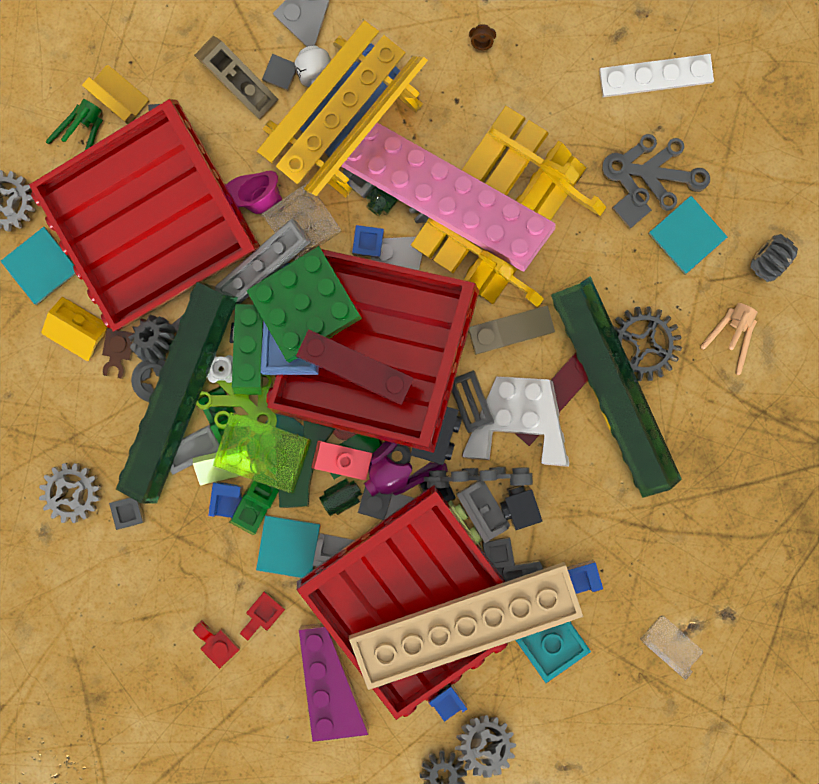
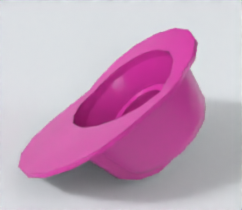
[226,170,282,214]

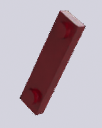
[296,329,414,405]
[514,345,603,446]

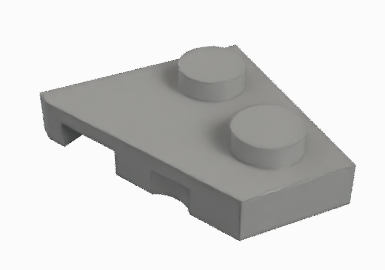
[273,0,330,47]

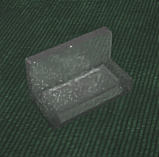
[640,615,703,680]

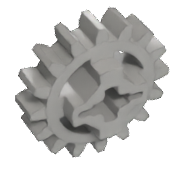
[0,170,35,232]
[39,463,101,523]
[455,715,516,778]

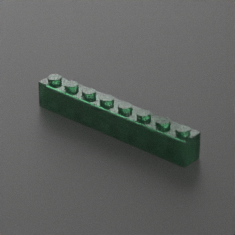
[551,276,682,498]
[116,282,238,504]

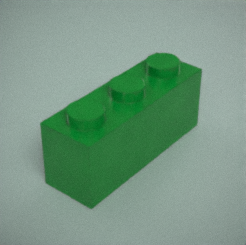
[232,304,264,395]

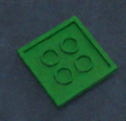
[246,246,362,363]

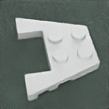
[462,377,570,467]

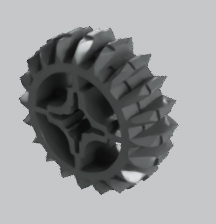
[606,306,682,381]

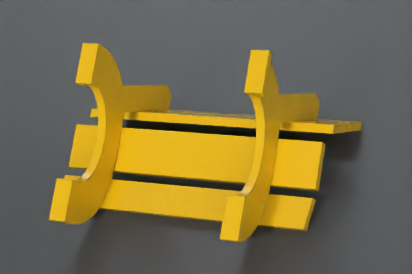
[257,20,428,198]
[410,106,606,308]

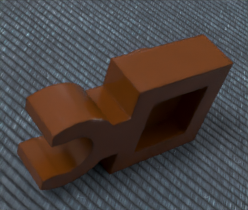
[102,328,134,379]

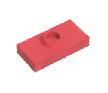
[311,440,373,480]

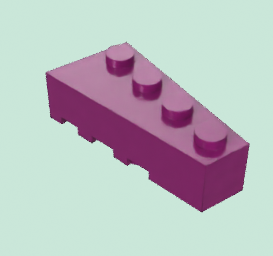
[299,623,369,742]

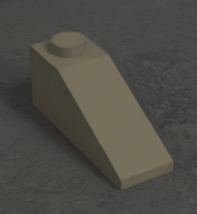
[194,36,278,119]
[468,305,555,355]

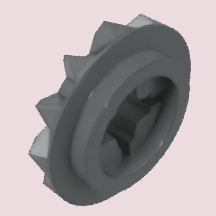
[131,359,176,402]

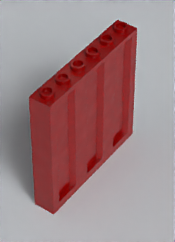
[29,99,260,332]
[266,249,480,453]
[296,485,508,720]

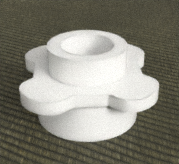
[207,355,233,383]

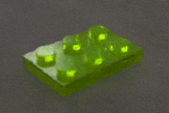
[213,412,311,493]

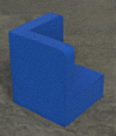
[352,225,384,257]
[208,482,243,518]
[567,560,603,594]
[428,684,468,722]

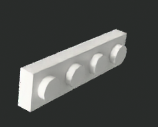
[599,54,714,98]

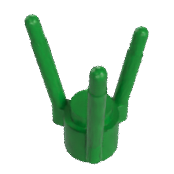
[46,99,103,150]

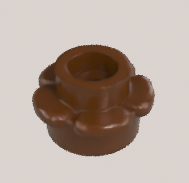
[469,24,496,50]

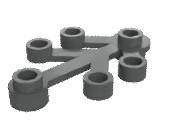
[602,134,710,211]
[424,467,533,488]

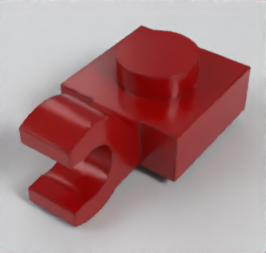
[239,591,285,641]
[192,620,240,669]

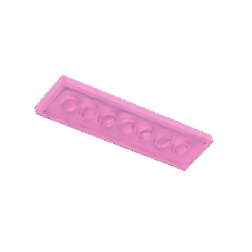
[341,123,556,272]

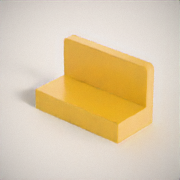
[82,65,149,124]
[41,296,108,361]

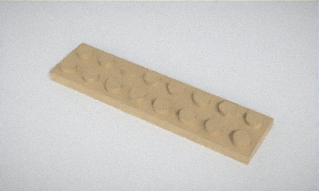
[349,562,583,690]

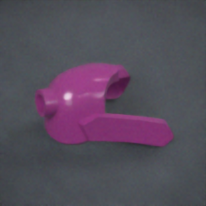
[364,441,448,497]

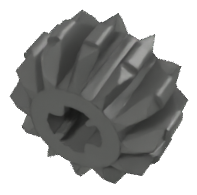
[750,234,798,282]
[128,315,178,364]
[420,750,467,784]

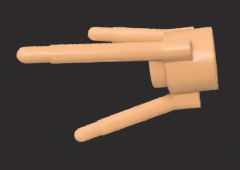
[701,303,758,375]

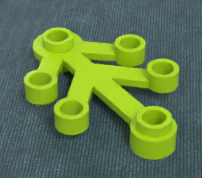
[193,351,277,435]

